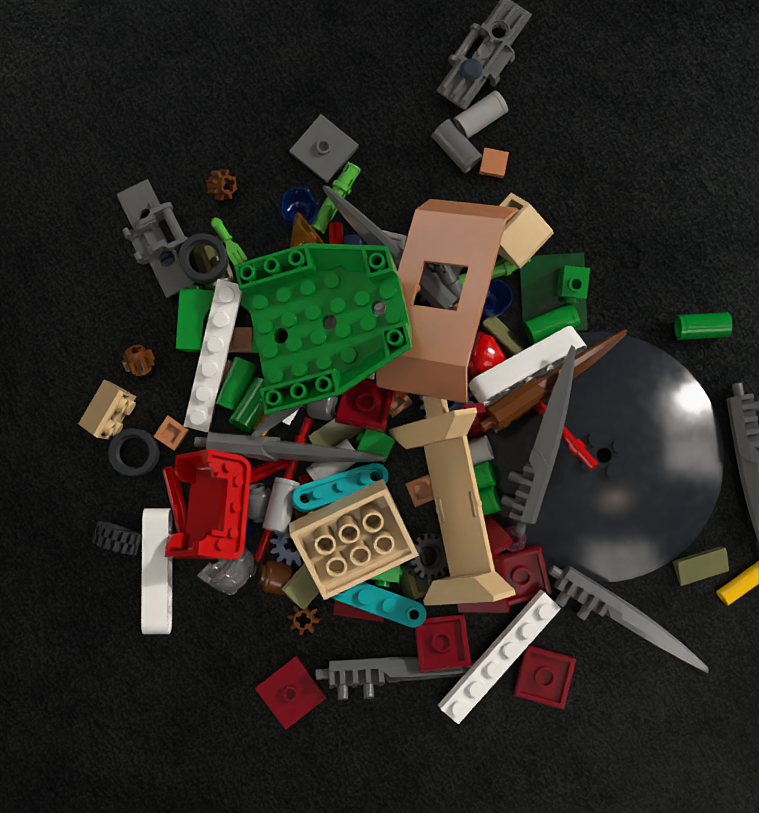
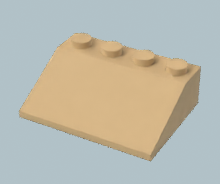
[289,479,419,600]

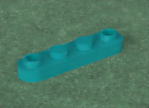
[291,463,388,512]
[332,582,426,628]

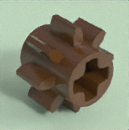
[206,169,237,200]
[122,345,155,376]
[288,605,320,635]

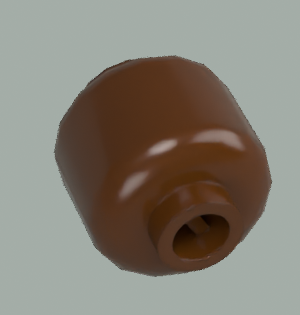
[258,559,295,595]

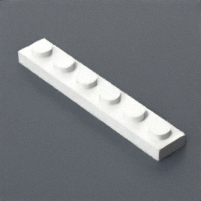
[184,279,242,432]
[438,589,561,724]

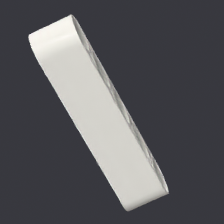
[468,326,587,407]
[141,508,173,634]

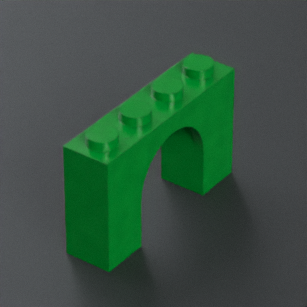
[176,285,281,356]

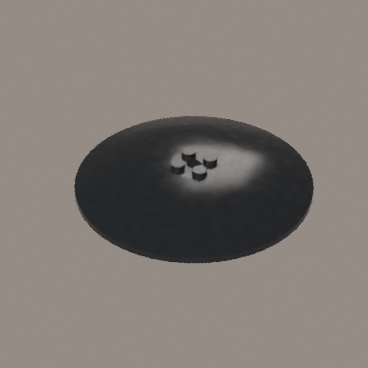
[475,332,724,583]

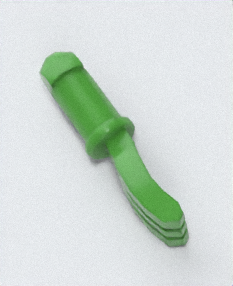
[211,217,248,265]

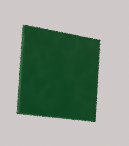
[520,253,587,334]

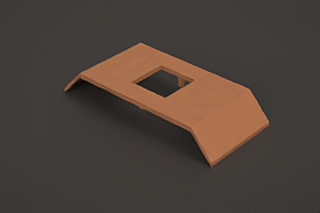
[376,199,519,404]

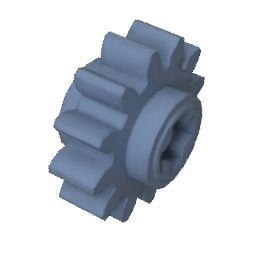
[270,528,302,566]

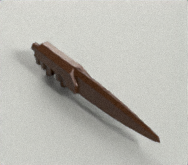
[478,329,627,433]

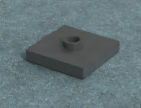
[289,114,359,184]

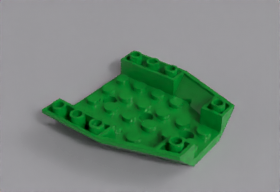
[234,243,412,415]

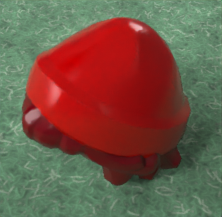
[467,331,505,380]

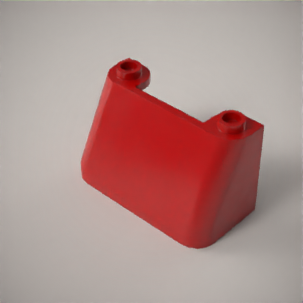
[165,449,251,560]

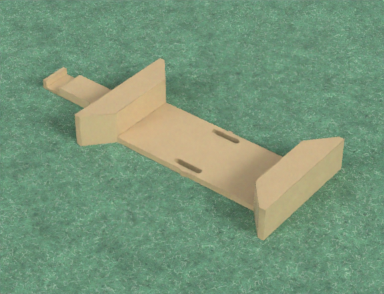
[389,396,516,606]

